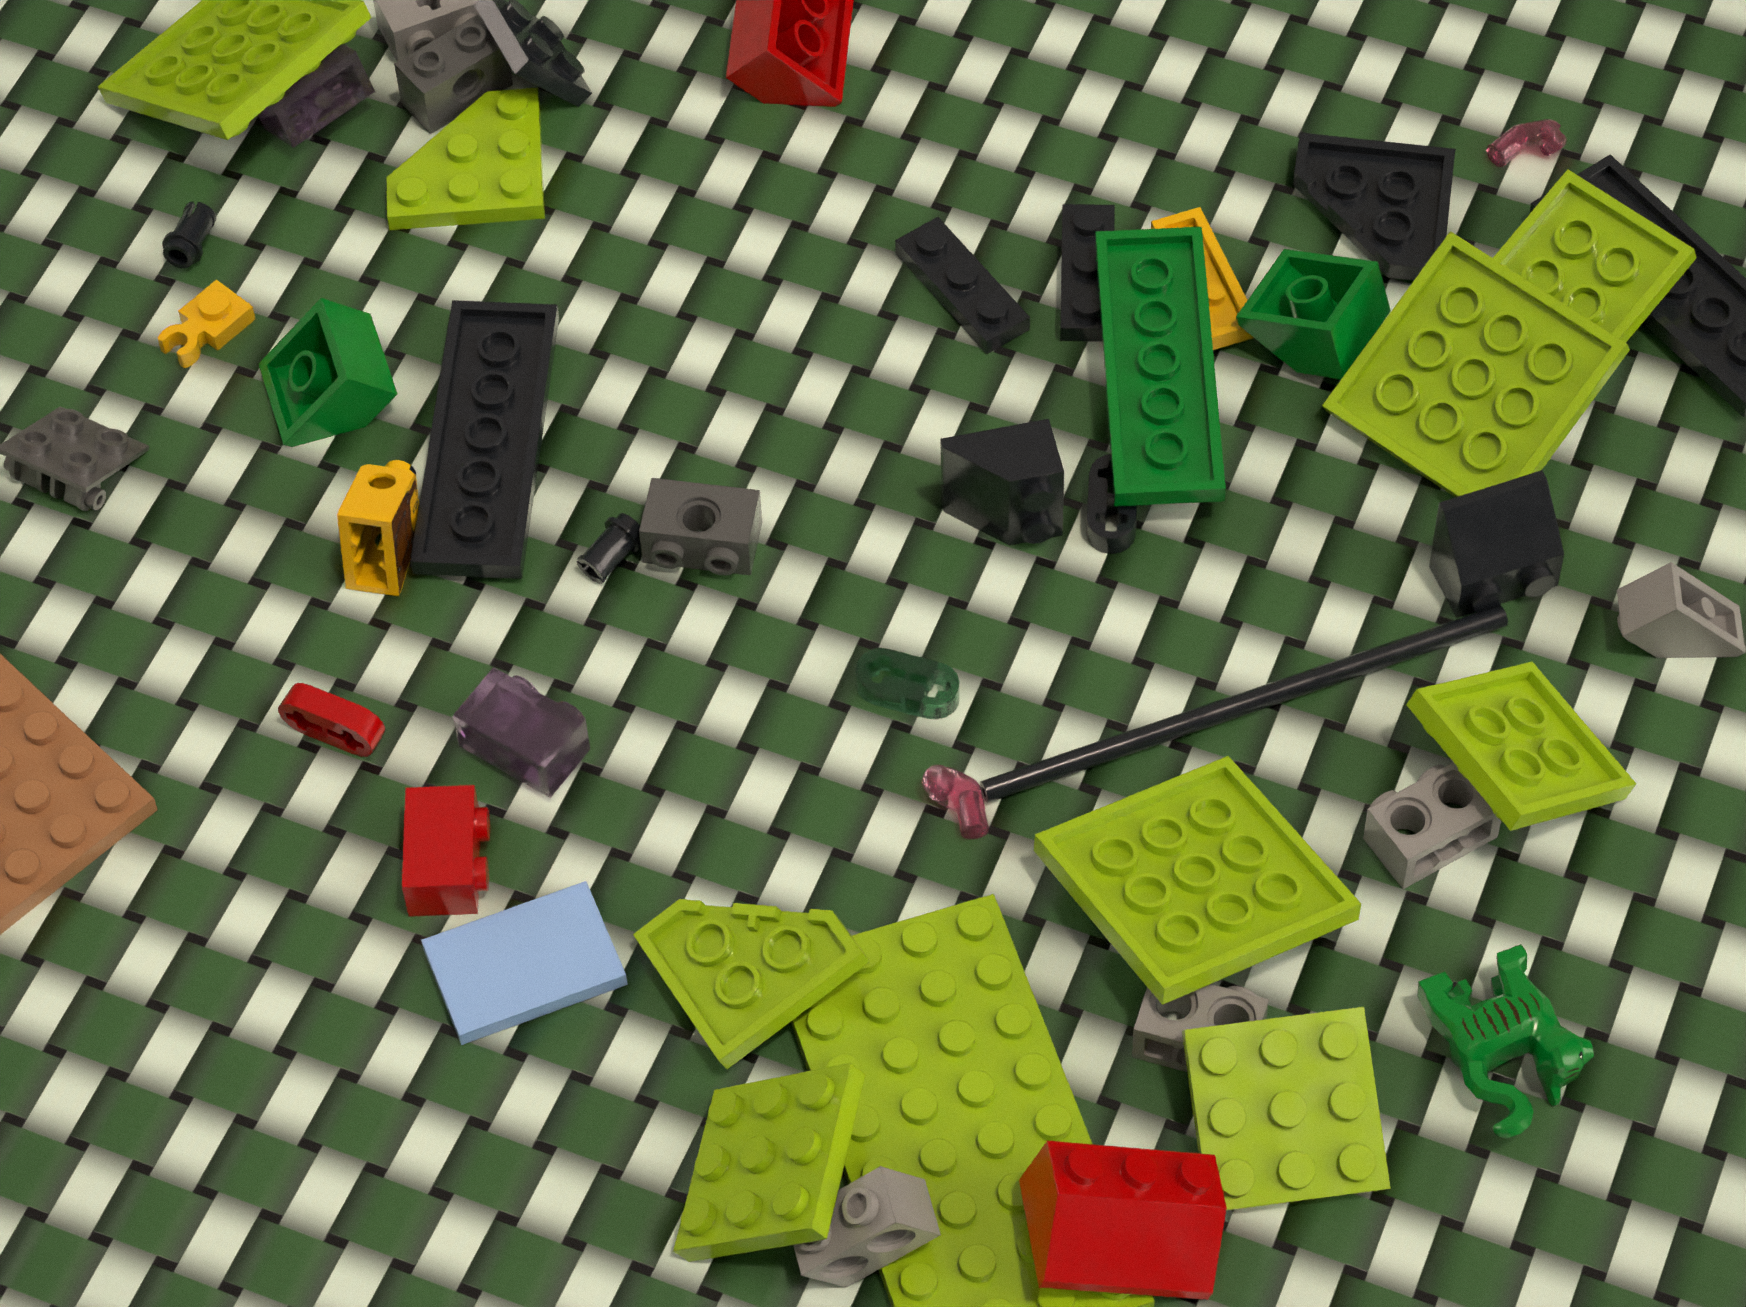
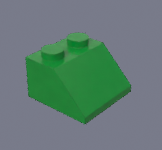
[1236,249,1391,379]
[258,298,397,447]

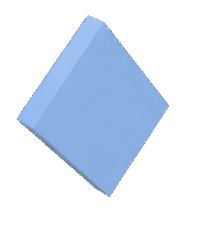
[421,881,628,1045]

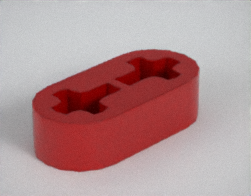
[278,683,385,757]

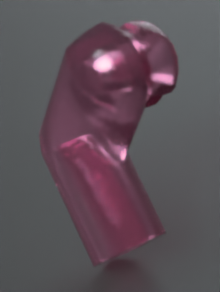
[1486,119,1567,167]
[922,764,989,839]

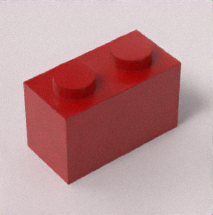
[402,785,490,917]

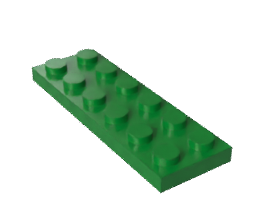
[1095,227,1226,506]

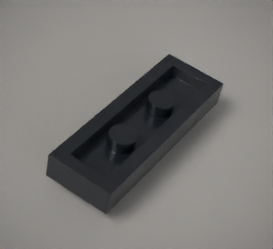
[1060,204,1115,342]
[895,217,1030,354]

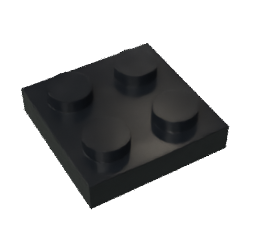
[474,0,592,107]

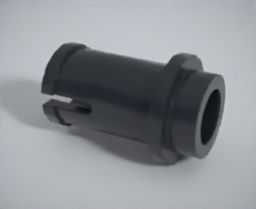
[162,201,217,268]
[577,513,641,584]

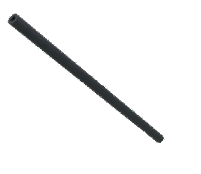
[980,605,1508,803]

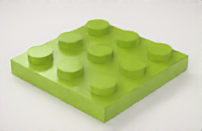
[1493,169,1696,342]
[1406,662,1636,831]
[1182,1007,1391,1210]
[673,1063,866,1262]

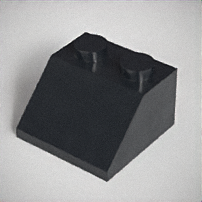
[940,419,1064,546]
[1429,470,1564,618]

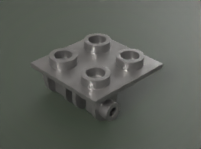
[0,406,149,511]

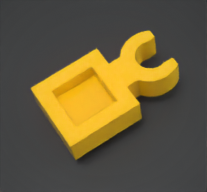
[158,279,256,368]

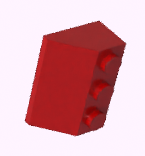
[726,0,854,107]
[1019,1140,1227,1300]

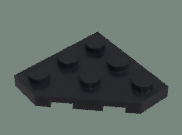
[1293,133,1456,280]

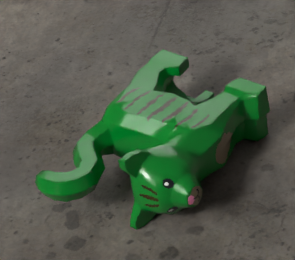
[1417,944,1594,1139]

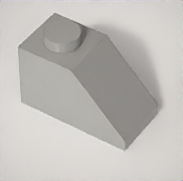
[1617,562,1746,658]

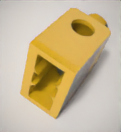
[337,460,419,596]

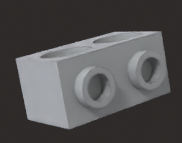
[1363,762,1501,889]
[1132,984,1269,1072]
[793,1166,941,1287]

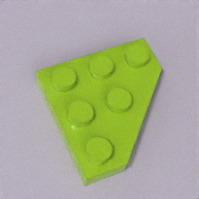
[386,87,545,230]
[633,899,870,1069]

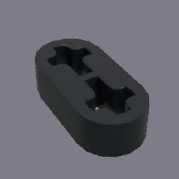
[1086,454,1137,554]

